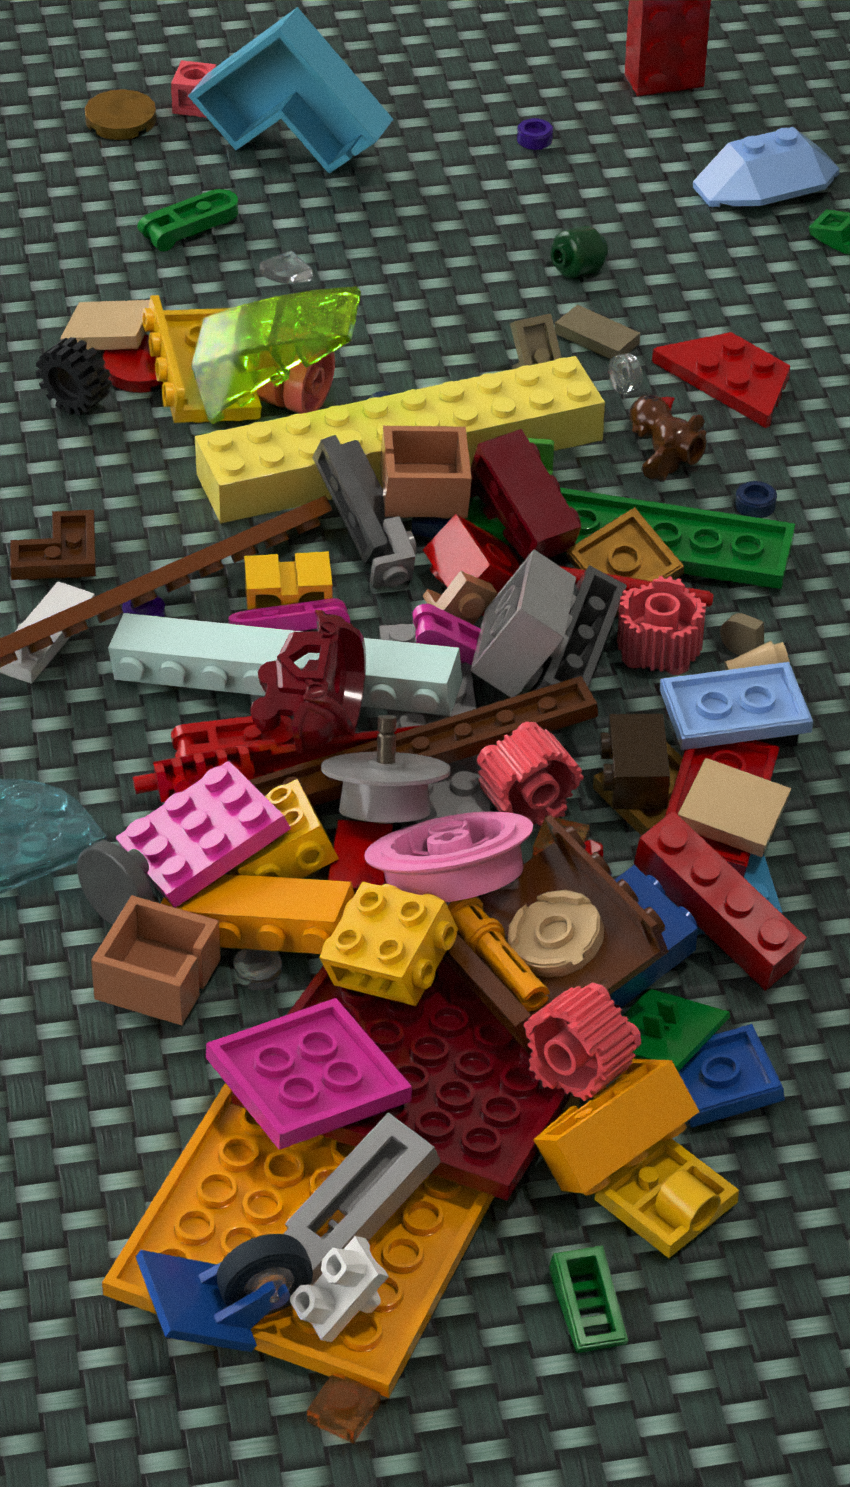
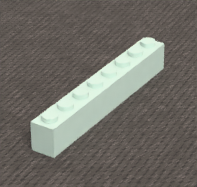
[108,613,463,716]

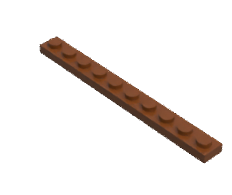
[0,495,332,668]

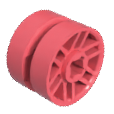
[257,332,335,414]

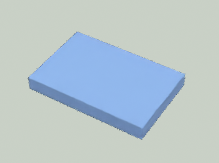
[660,662,813,750]

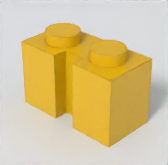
[244,551,333,610]

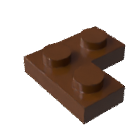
[10,510,96,580]

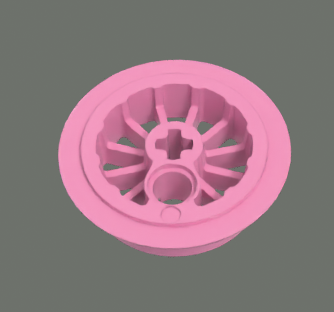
[364,812,533,902]

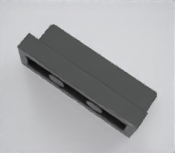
[312,435,393,564]

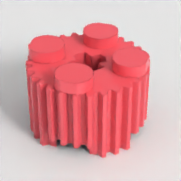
[617,576,706,675]
[477,722,584,827]
[523,982,641,1101]

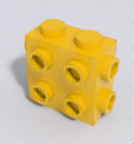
[229,779,339,879]
[319,881,458,1006]

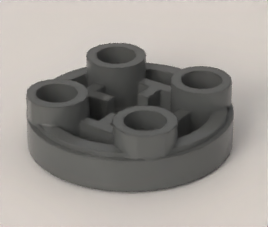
[77,840,159,926]

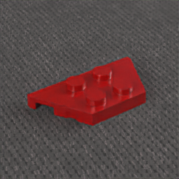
[652,332,791,428]

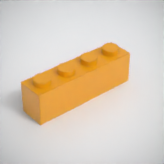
[161,874,355,954]

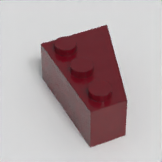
[470,429,581,559]

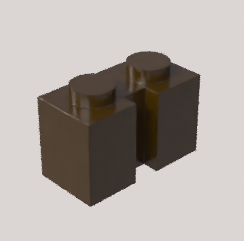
[600,714,670,809]

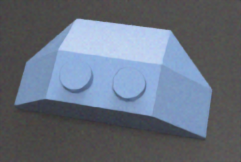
[693,127,840,207]

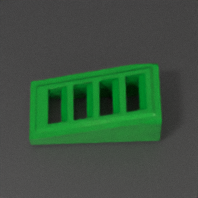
[549,1245,628,1353]

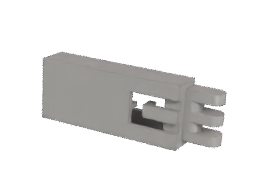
[281,1112,441,1285]

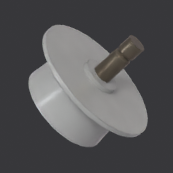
[321,715,450,824]

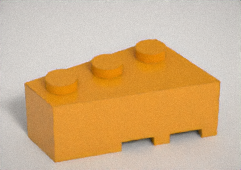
[533,1059,700,1196]

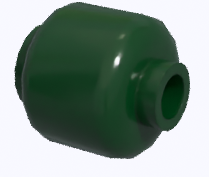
[551,225,608,278]

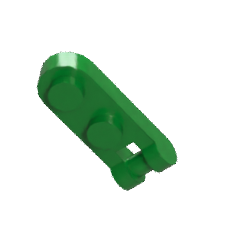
[137,189,238,252]

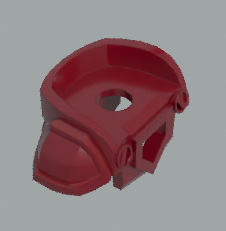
[250,610,366,753]

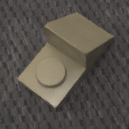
[510,313,562,369]

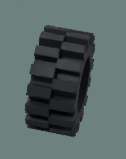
[36,337,112,416]

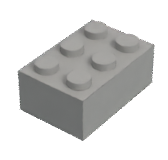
[470,549,576,698]

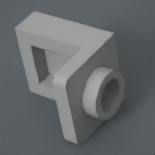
[370,516,417,588]

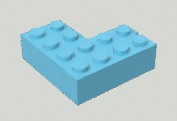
[188,7,393,174]

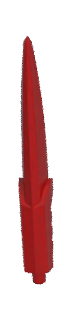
[132,725,422,802]

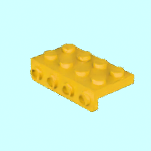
[142,295,262,423]

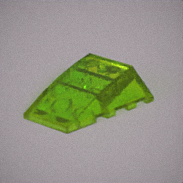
[191,286,361,425]

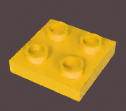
[595,1139,739,1258]

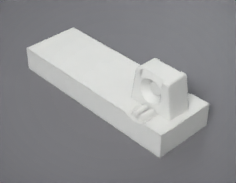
[0,582,95,684]

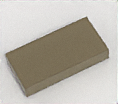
[555,304,640,362]

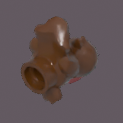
[629,395,707,482]

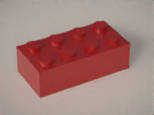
[625,0,711,96]

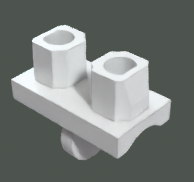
[290,1236,389,1342]

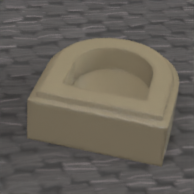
[720,613,764,655]

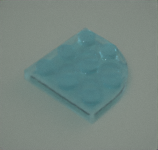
[0,779,107,894]

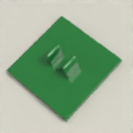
[623,988,730,1072]

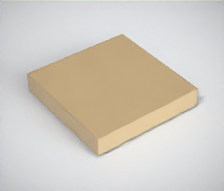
[60,300,150,350]
[678,758,791,857]

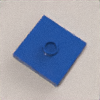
[679,1024,785,1128]

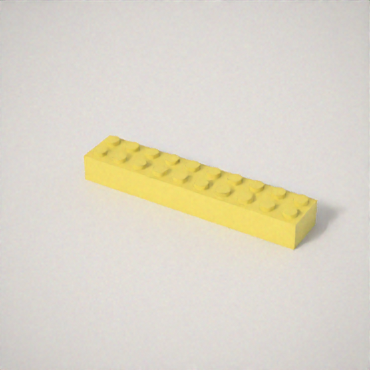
[195,356,605,524]

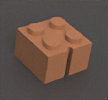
[380,425,472,519]
[91,895,221,1025]

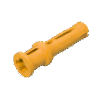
[448,896,550,1012]

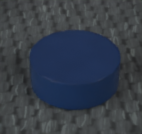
[735,481,777,518]

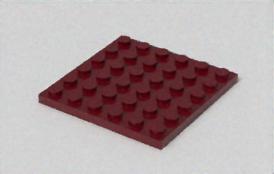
[231,958,620,1200]

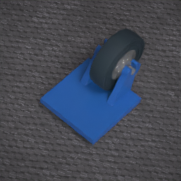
[136,1234,313,1352]

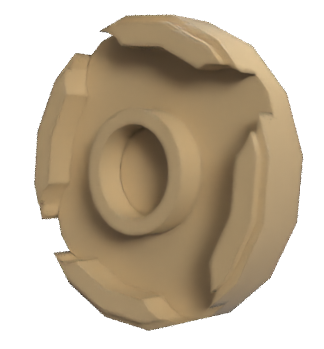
[508,890,604,978]

